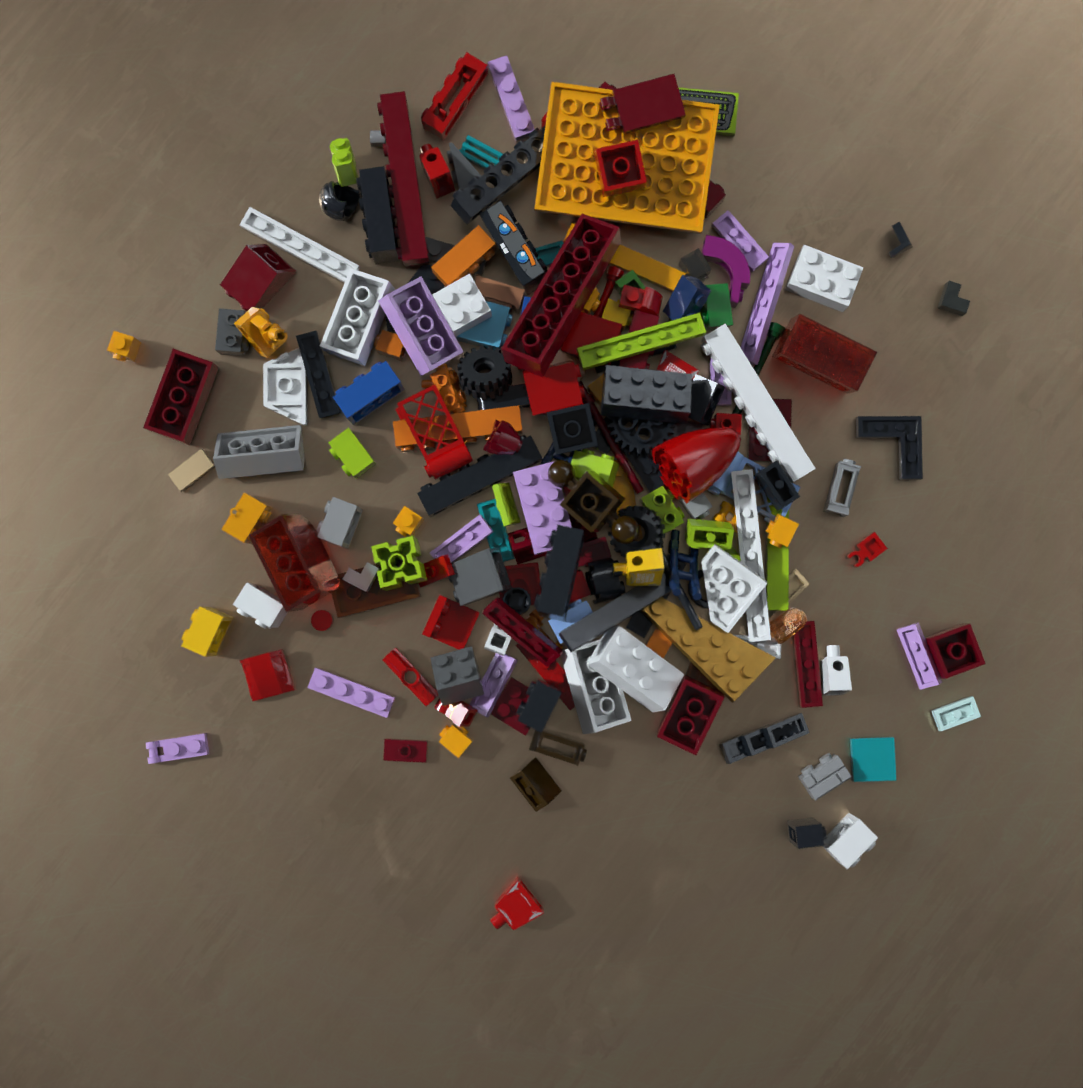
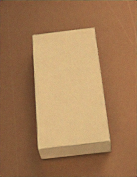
[168,449,215,492]

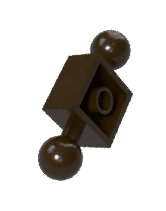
[548,460,639,544]

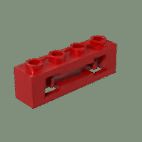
[421,52,489,141]

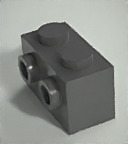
[215,308,249,356]

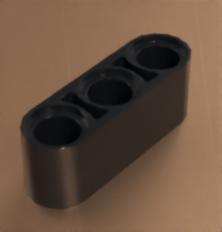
[477,384,531,411]

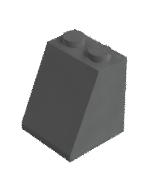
[448,548,512,606]

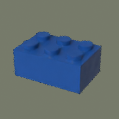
[333,361,405,425]

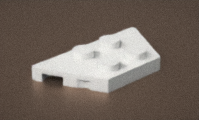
[263,348,307,426]

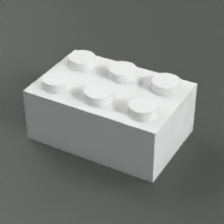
[785,245,863,312]

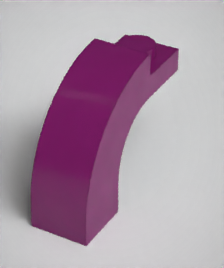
[701,235,750,308]

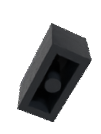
[688,374,725,425]
[754,461,800,511]
[787,817,827,849]

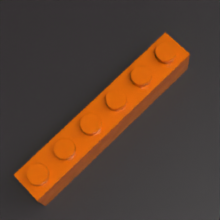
[393,405,523,452]

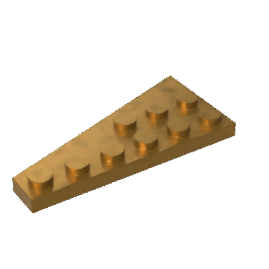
[641,598,776,703]

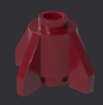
[483,420,522,455]

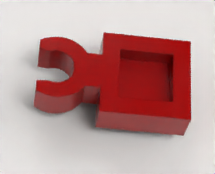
[847,532,888,567]

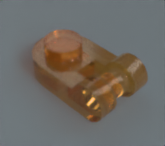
[769,608,806,644]

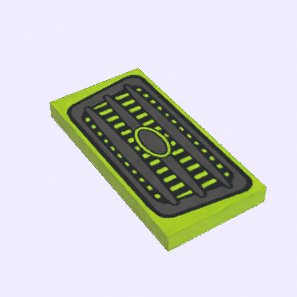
[679,88,739,136]

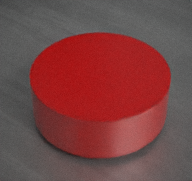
[311,610,333,631]

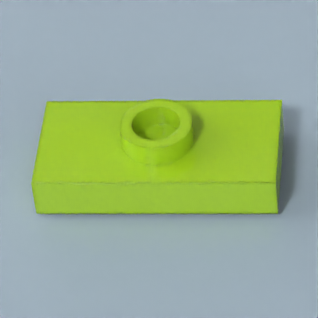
[492,483,521,526]

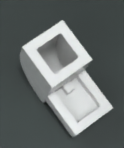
[484,624,512,656]

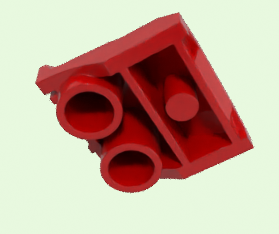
[240,649,295,701]

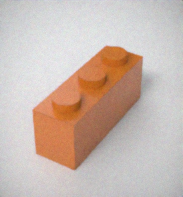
[431,225,496,286]

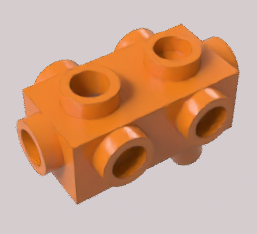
[421,364,467,414]

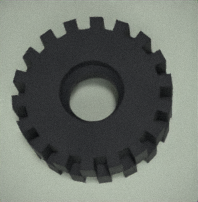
[457,346,512,400]
[608,506,665,558]

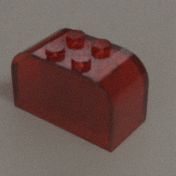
[248,514,339,612]

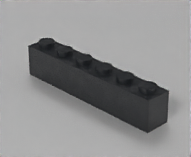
[417,435,543,517]

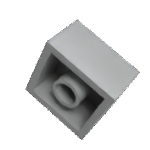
[316,497,363,549]

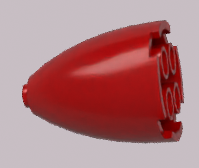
[652,428,741,504]

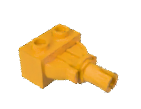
[234,307,288,358]

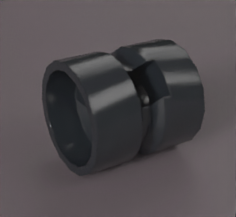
[503,587,531,615]

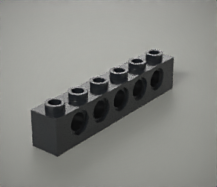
[450,125,546,225]

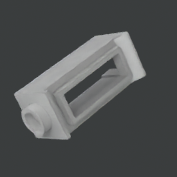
[823,459,861,517]

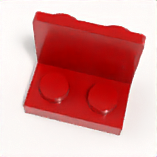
[422,595,479,650]

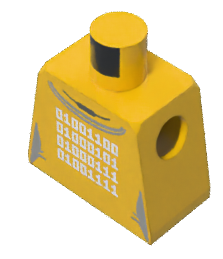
[613,548,664,586]

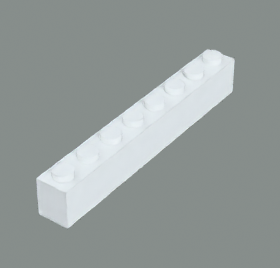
[701,324,815,483]

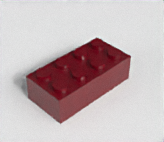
[143,348,219,446]

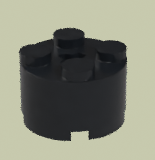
[585,557,625,604]

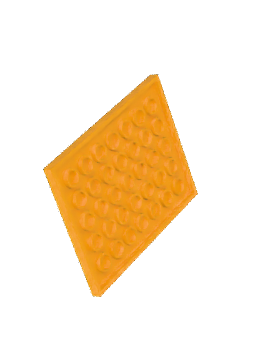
[534,81,720,234]

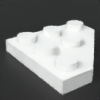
[702,544,767,633]

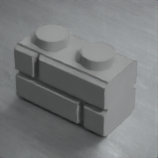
[798,753,852,801]

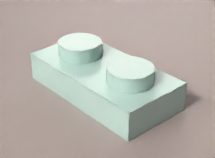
[931,696,981,731]

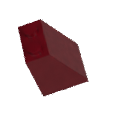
[220,244,297,311]

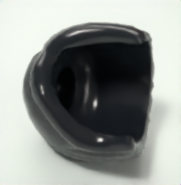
[319,181,360,221]

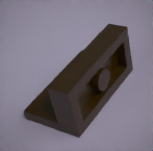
[510,757,562,812]

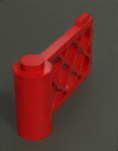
[395,384,473,480]

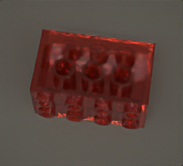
[772,314,877,394]

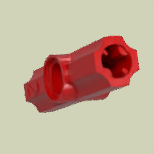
[383,647,438,707]

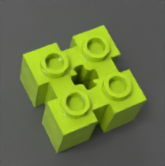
[371,536,427,591]

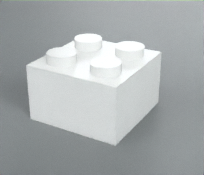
[432,274,492,337]
[233,583,291,629]
[822,813,878,869]

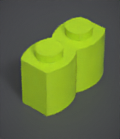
[330,138,358,187]

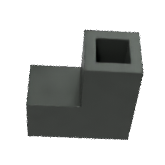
[938,281,970,316]

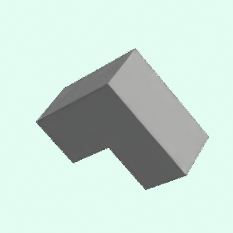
[343,562,380,592]

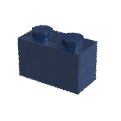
[663,275,711,320]

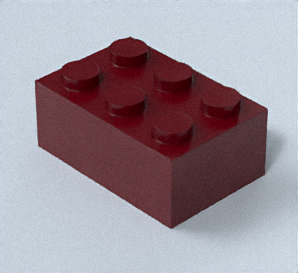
[657,675,725,755]

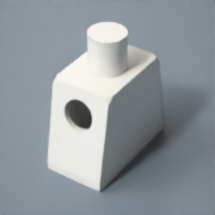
[820,645,852,696]

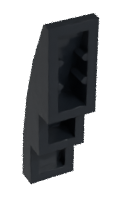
[719,713,810,764]

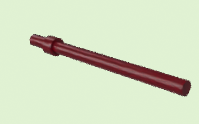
[578,381,644,495]

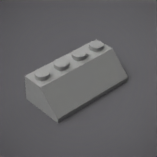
[213,425,305,479]

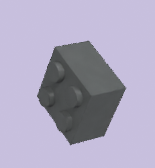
[431,646,484,706]

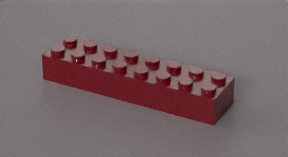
[501,214,621,377]

